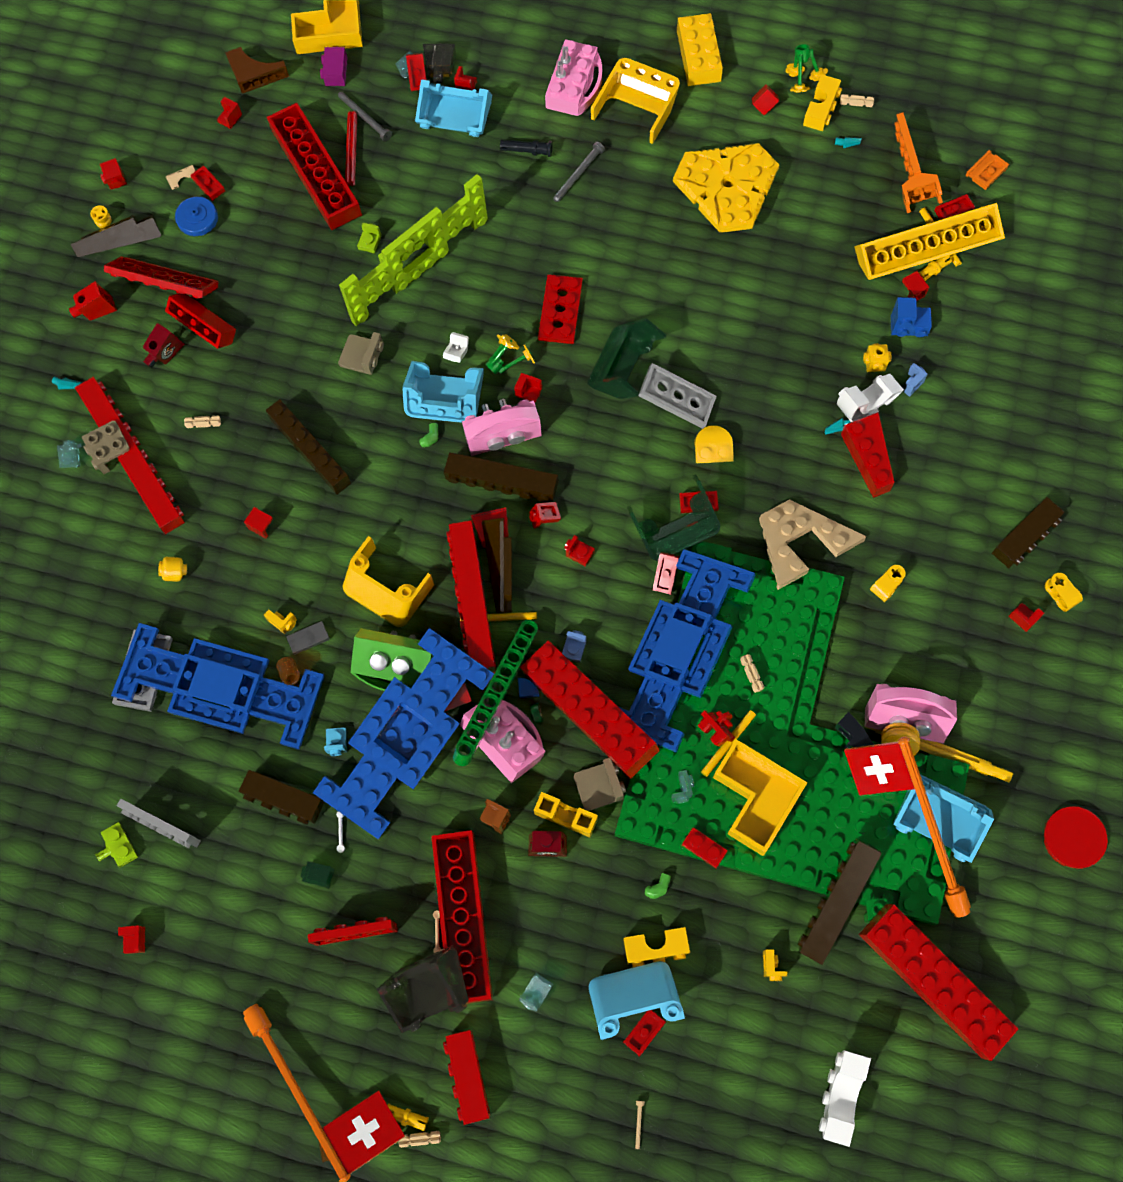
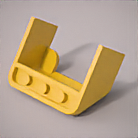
[343,536,434,627]

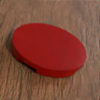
[1044,806,1108,869]

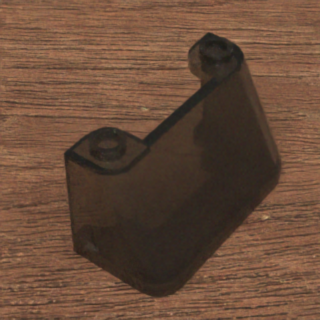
[376,945,469,1033]

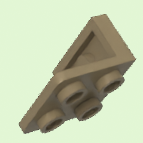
[338,332,384,375]
[82,421,130,474]
[574,758,626,811]

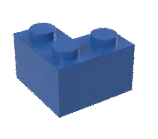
[891,297,932,337]

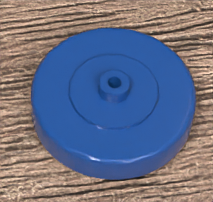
[175,197,218,236]

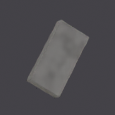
[286,621,330,655]

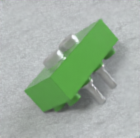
[351,628,433,691]

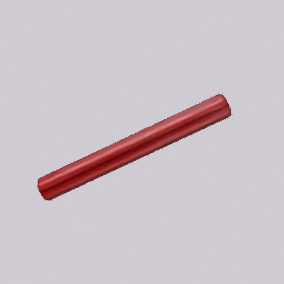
[345,111,357,186]

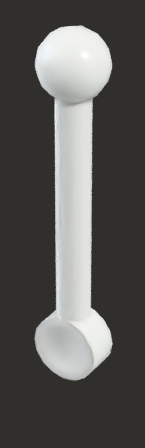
[336,811,345,853]

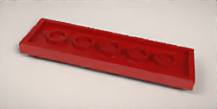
[104,256,218,298]

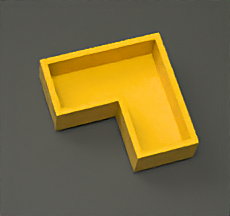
[291,0,363,54]
[713,739,807,856]

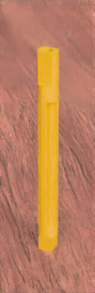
[864,724,1013,782]

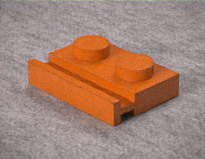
[966,150,1009,190]

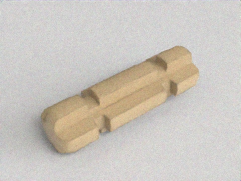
[840,94,874,107]
[184,415,221,428]
[740,654,764,693]
[398,1131,441,1148]

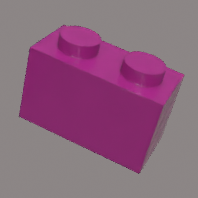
[320,47,348,86]

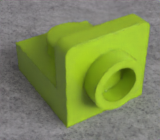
[357,223,381,254]

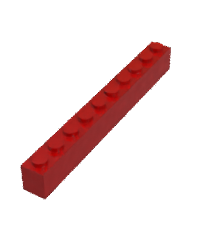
[74,376,185,535]

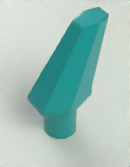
[835,137,862,148]
[52,377,82,389]
[825,417,851,435]

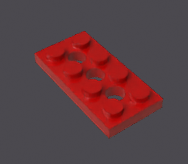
[538,275,583,344]
[308,917,398,946]

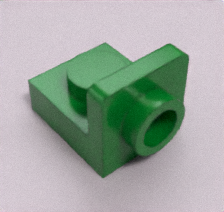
[864,898,887,923]

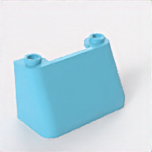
[415,80,492,137]
[403,361,483,423]
[893,775,994,863]
[589,961,685,1040]

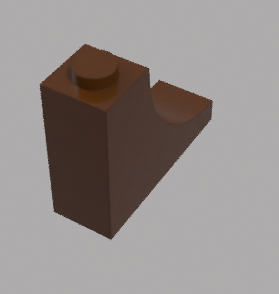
[225,47,289,94]

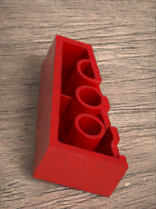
[841,412,895,498]

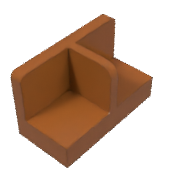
[480,799,511,834]

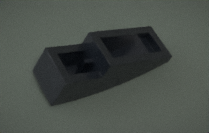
[835,712,874,748]

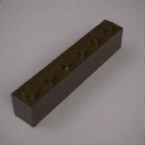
[266,399,351,495]
[444,452,558,503]
[797,839,882,965]

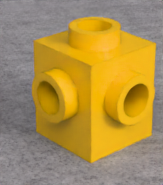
[863,343,891,372]

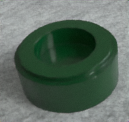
[531,703,543,723]

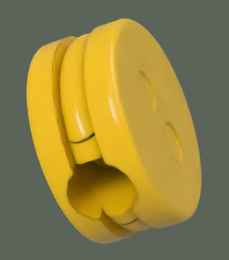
[881,723,920,756]

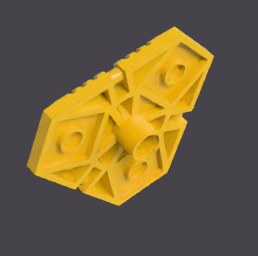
[673,143,779,233]

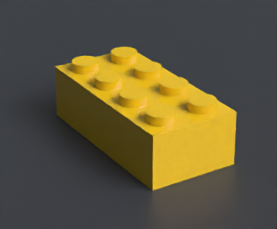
[677,13,723,86]

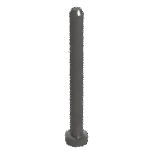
[338,92,392,141]
[553,142,605,202]

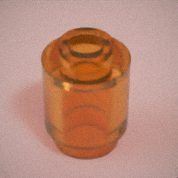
[276,657,300,685]

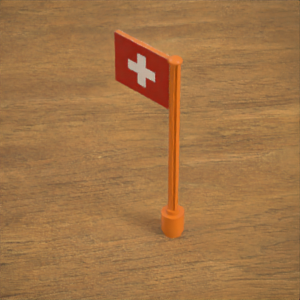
[844,737,971,917]
[243,1004,405,1182]

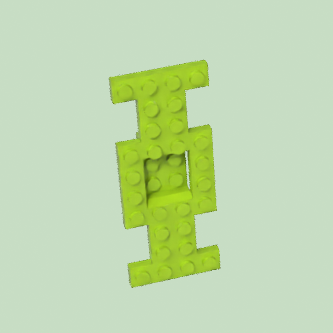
[339,174,488,326]

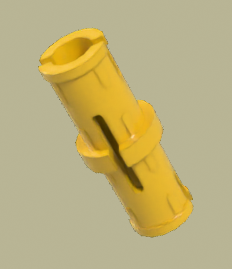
[918,256,952,281]
[388,1103,429,1131]

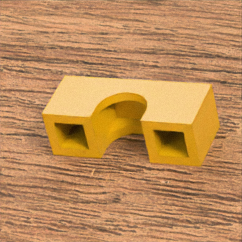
[803,74,842,131]
[533,792,598,837]
[623,927,690,968]

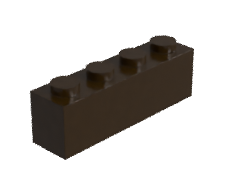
[992,497,1065,568]
[238,770,325,825]

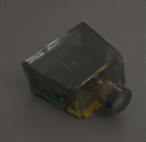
[423,44,456,83]

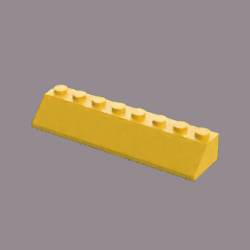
[854,203,1005,280]

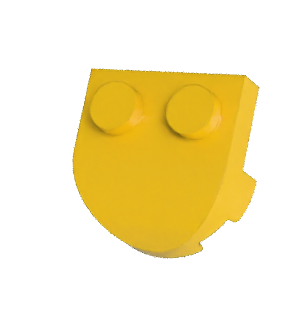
[694,426,734,463]

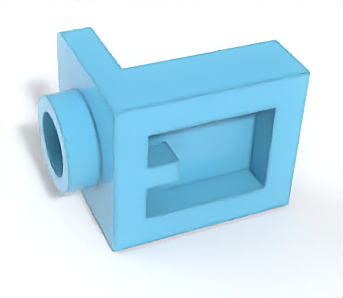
[324,728,347,756]

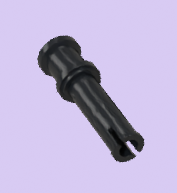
[500,139,553,157]

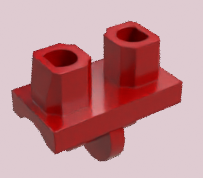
[698,710,736,747]

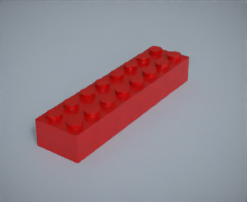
[267,103,362,231]
[446,521,496,678]
[520,640,660,779]
[431,830,493,1006]
[858,904,1018,1061]

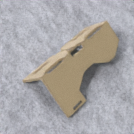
[166,165,195,190]

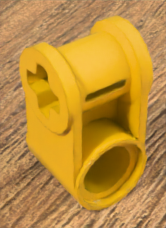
[870,565,906,602]
[1045,573,1083,612]

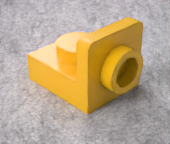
[264,610,297,634]
[763,950,788,981]

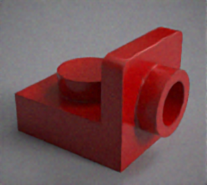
[529,502,561,528]
[564,535,595,567]

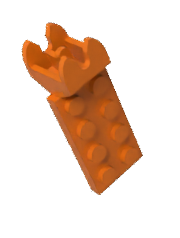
[894,113,943,213]

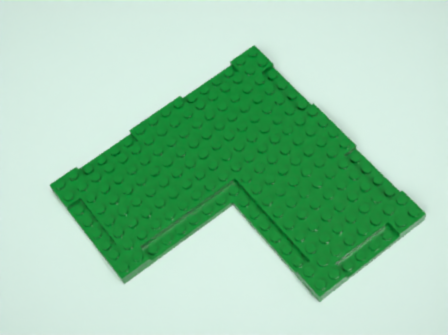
[615,539,970,925]

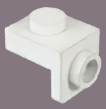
[443,332,469,363]

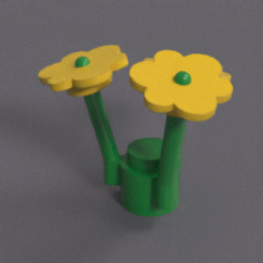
[785,44,828,92]
[486,334,535,374]

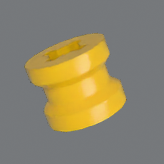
[90,205,112,228]

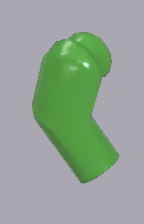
[419,423,438,448]
[645,873,671,899]

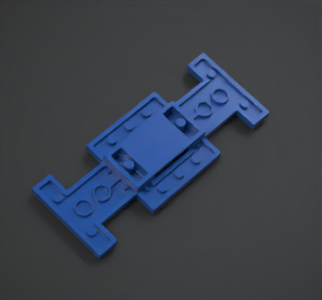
[619,549,756,753]
[111,623,324,750]
[313,628,494,839]

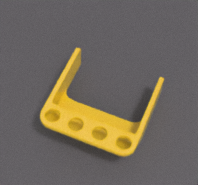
[591,58,680,144]

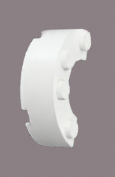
[837,374,904,422]
[819,1050,871,1147]

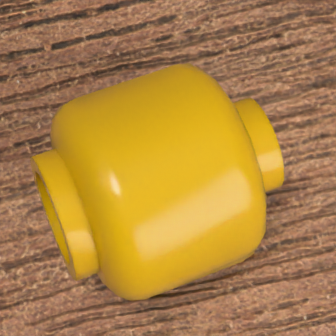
[158,557,187,582]

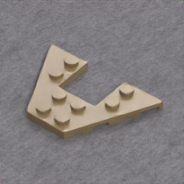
[759,500,866,590]

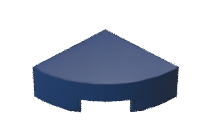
[518,678,539,698]

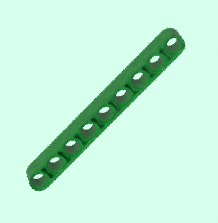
[453,620,538,766]

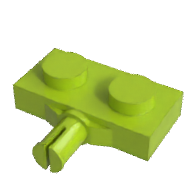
[95,822,138,868]

